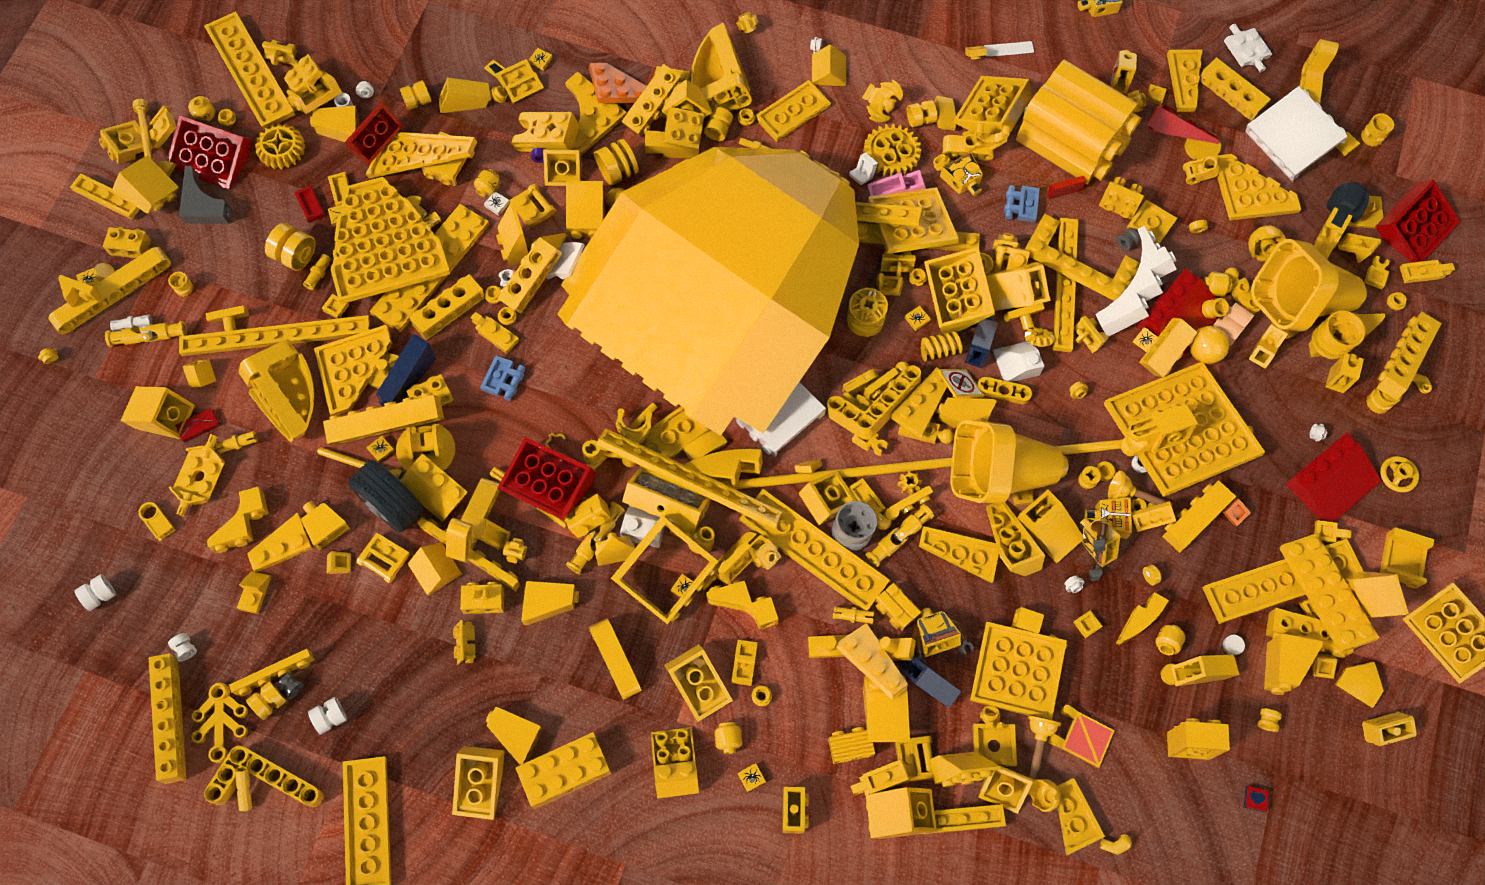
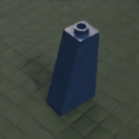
[376,334,436,407]

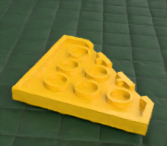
[1214,154,1301,221]
[314,325,392,416]

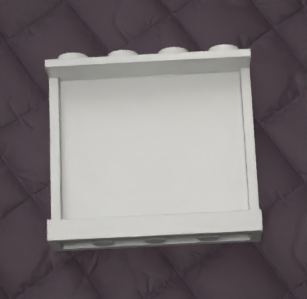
[1245,86,1347,182]
[735,382,826,457]

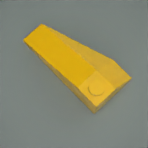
[986,503,1045,576]

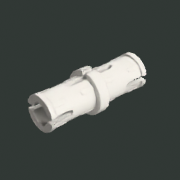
[110,314,153,332]

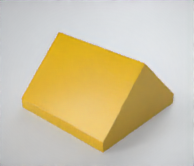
[812,44,846,86]
[543,149,582,186]
[408,542,463,596]
[978,766,1033,814]

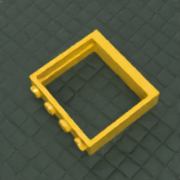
[611,516,718,624]

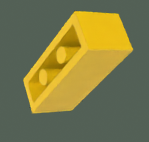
[1139,318,1197,377]

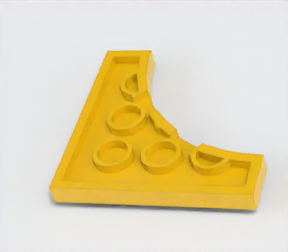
[565,72,627,156]

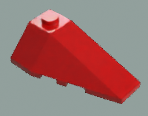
[1146,103,1222,144]

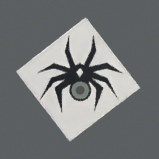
[484,191,510,216]

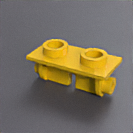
[453,620,476,665]

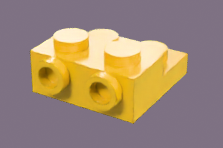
[99,120,153,164]

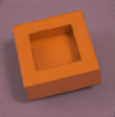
[1222,498,1251,526]

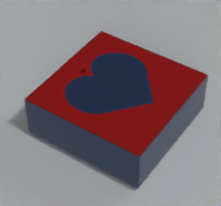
[1243,786,1269,812]

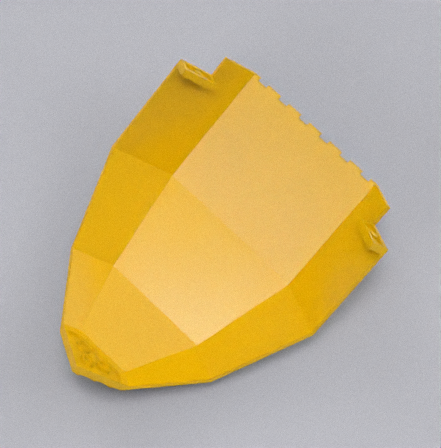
[558,147,859,435]

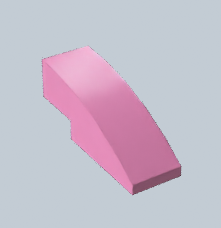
[867,170,926,196]

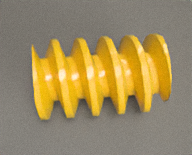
[921,331,963,361]

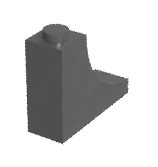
[179,166,232,224]

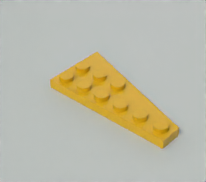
[366,132,477,179]

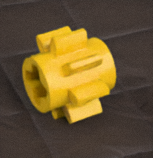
[736,12,758,33]
[1128,90,1146,113]
[897,470,922,495]
[503,538,527,564]

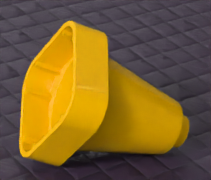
[1251,239,1367,332]
[950,420,1069,504]

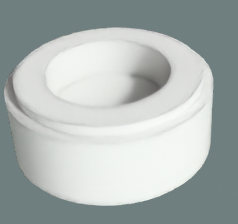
[1222,635,1245,656]

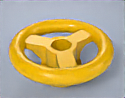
[1380,456,1419,492]

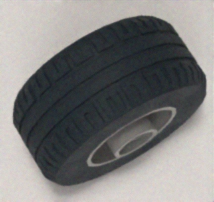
[348,460,423,532]

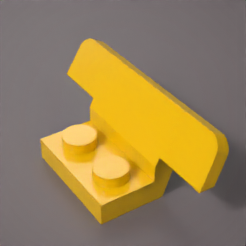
[701,532,758,591]

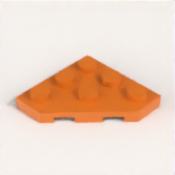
[589,63,647,103]

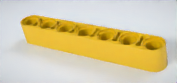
[48,247,171,334]

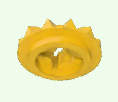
[1024,327,1055,347]

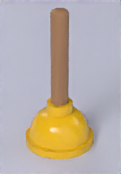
[1108,471,1173,506]
[1028,715,1061,781]

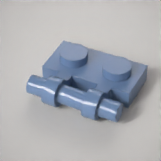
[1004,185,1040,223]
[480,356,526,401]

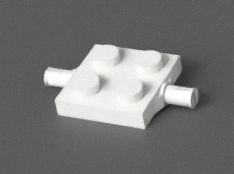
[1224,24,1272,73]

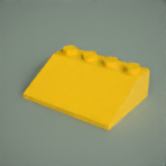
[953,76,1033,135]
[924,247,995,335]
[1403,582,1485,684]

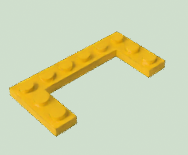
[1025,213,1140,301]

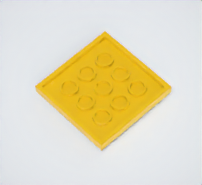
[868,187,959,254]
[970,622,1067,720]

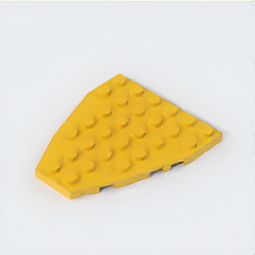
[331,177,450,304]

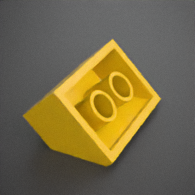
[400,453,469,522]

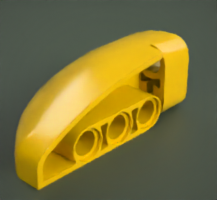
[691,23,752,111]
[239,339,314,442]

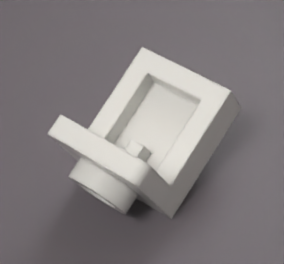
[849,152,878,185]

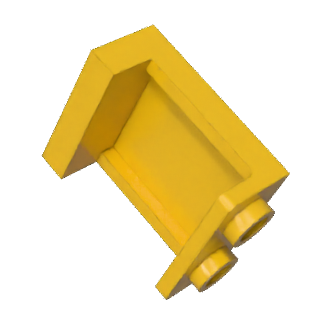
[286,70,342,114]
[421,132,475,186]
[1380,527,1434,588]

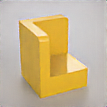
[183,359,216,387]
[1011,607,1044,634]

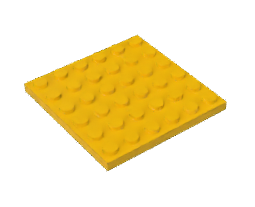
[1104,362,1265,497]

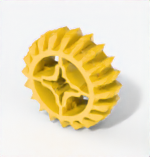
[255,123,305,170]

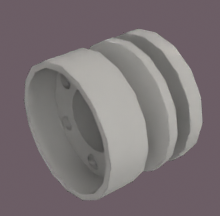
[831,501,877,551]

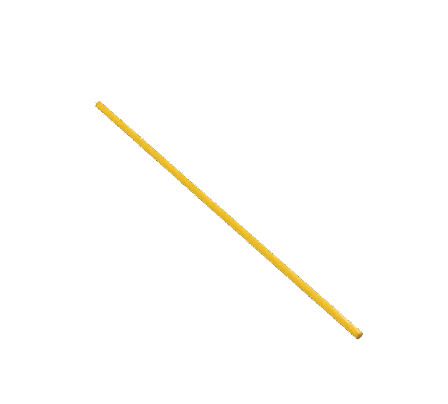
[735,426,1253,490]

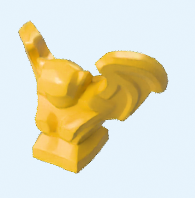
[862,79,903,123]

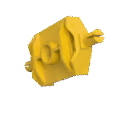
[169,434,225,517]

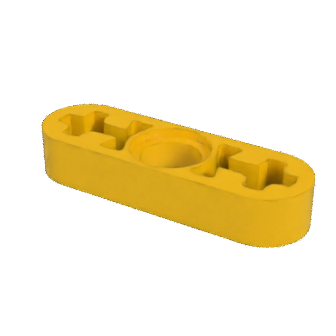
[977,377,1032,404]

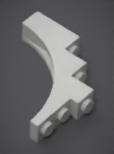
[1096,226,1177,337]

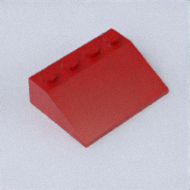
[167,115,254,189]
[1375,179,1461,263]
[1136,268,1218,360]
[1286,432,1381,522]
[497,437,597,520]

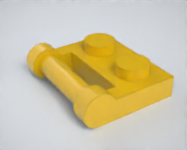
[509,184,556,229]
[993,245,1030,273]
[357,533,410,583]
[895,736,933,783]

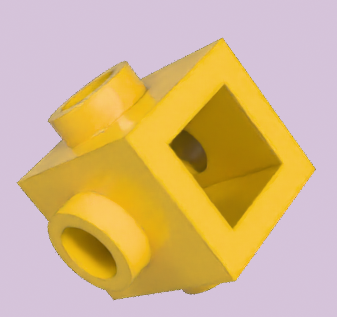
[992,233,1020,261]
[750,535,782,570]

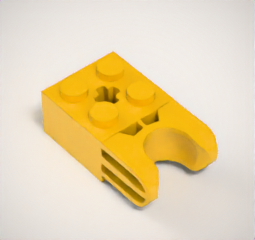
[511,112,580,152]
[1120,404,1198,456]

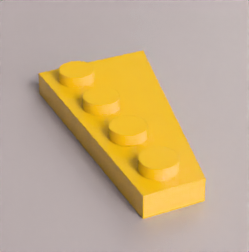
[836,623,908,700]

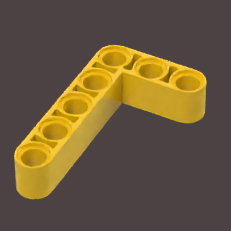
[1300,39,1339,104]
[827,366,921,440]
[446,478,500,563]
[204,746,324,807]

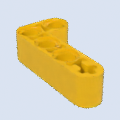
[588,618,642,700]

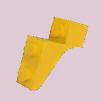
[207,487,269,553]
[706,580,779,630]

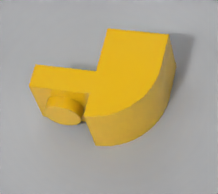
[1249,322,1289,369]

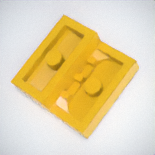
[496,59,544,103]

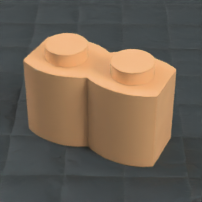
[1213,303,1254,346]

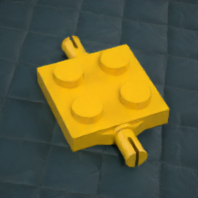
[284,54,323,97]

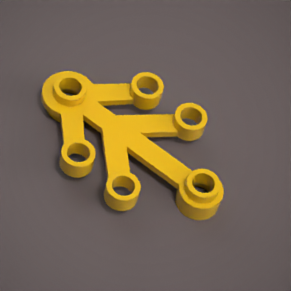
[191,683,248,763]

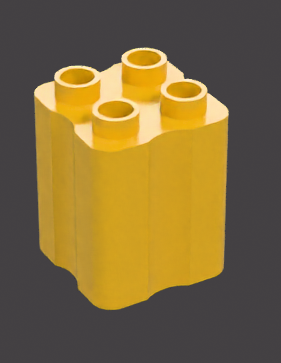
[1016,59,1141,185]

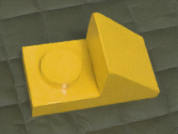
[1337,233,1381,263]
[58,275,101,307]
[237,571,272,614]

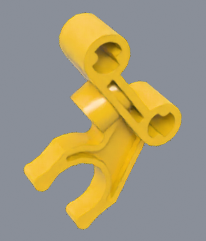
[942,124,1010,161]
[582,409,652,467]

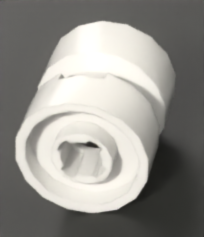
[75,574,116,611]
[308,697,348,735]

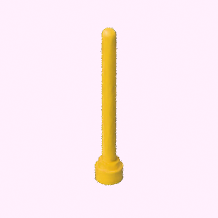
[133,99,153,160]
[317,447,405,480]

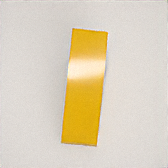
[645,130,699,158]
[1116,592,1169,645]

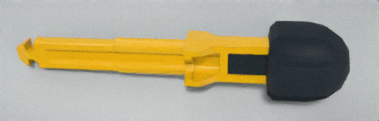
[1314,181,1369,259]

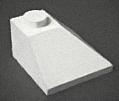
[993,341,1044,382]

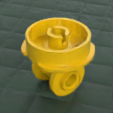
[396,424,455,471]

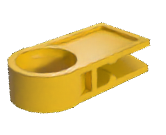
[842,369,880,396]
[139,502,176,541]

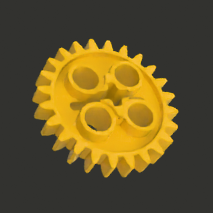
[863,124,921,176]

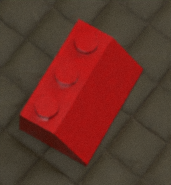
[345,102,403,165]

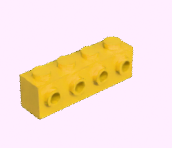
[622,64,683,137]
[1266,608,1354,658]

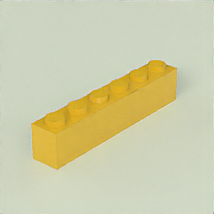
[323,393,444,445]

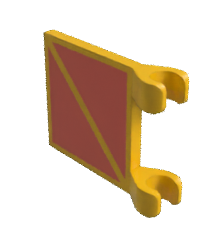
[1048,705,1115,768]

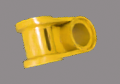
[1182,156,1220,185]

